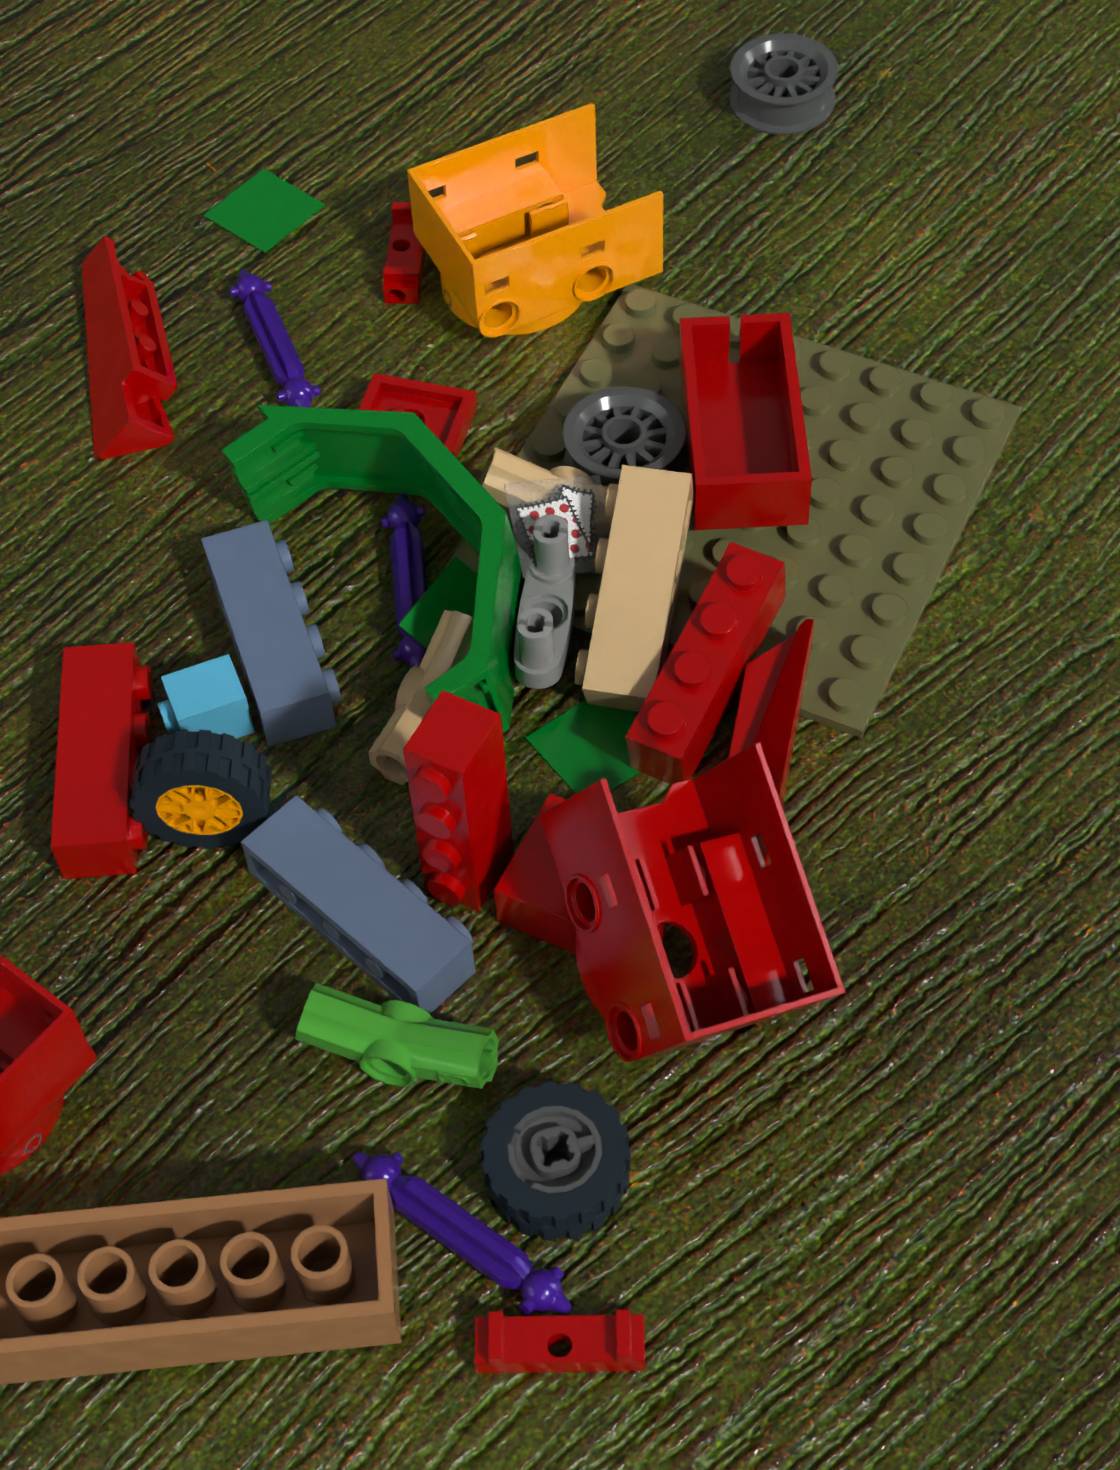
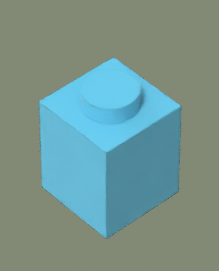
[157,654,255,739]

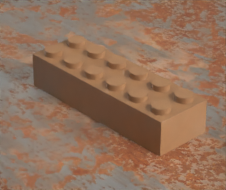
[0,1178,402,1385]

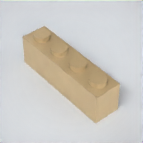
[575,465,694,712]

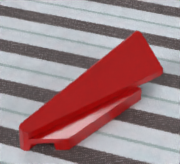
[82,235,178,460]
[728,619,814,866]

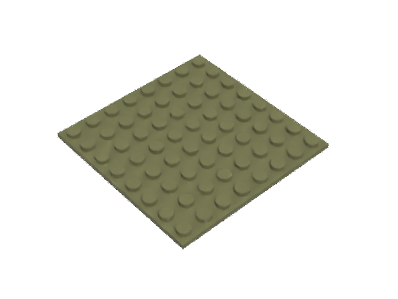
[443,284,1022,738]

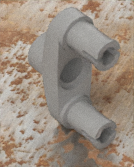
[514,514,576,689]

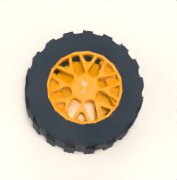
[130,730,272,849]

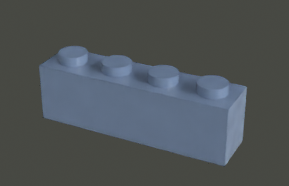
[201,520,342,747]
[241,795,475,1014]

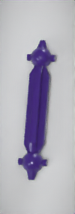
[229,269,320,407]
[382,493,428,668]
[352,1152,572,1315]

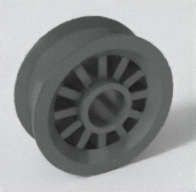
[729,33,838,135]
[563,386,686,486]

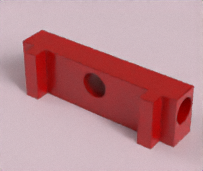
[383,202,426,304]
[475,1309,645,1374]

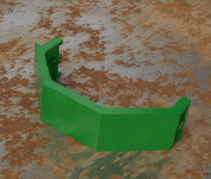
[222,405,526,733]

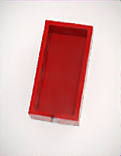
[679,313,812,530]

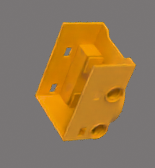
[407,103,663,338]

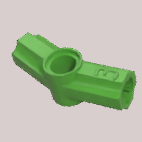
[295,983,499,1089]

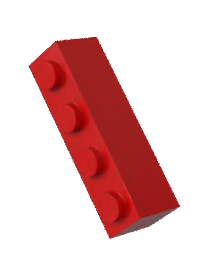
[626,542,786,784]
[51,642,153,879]
[403,690,514,912]

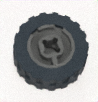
[480,1081,631,1241]

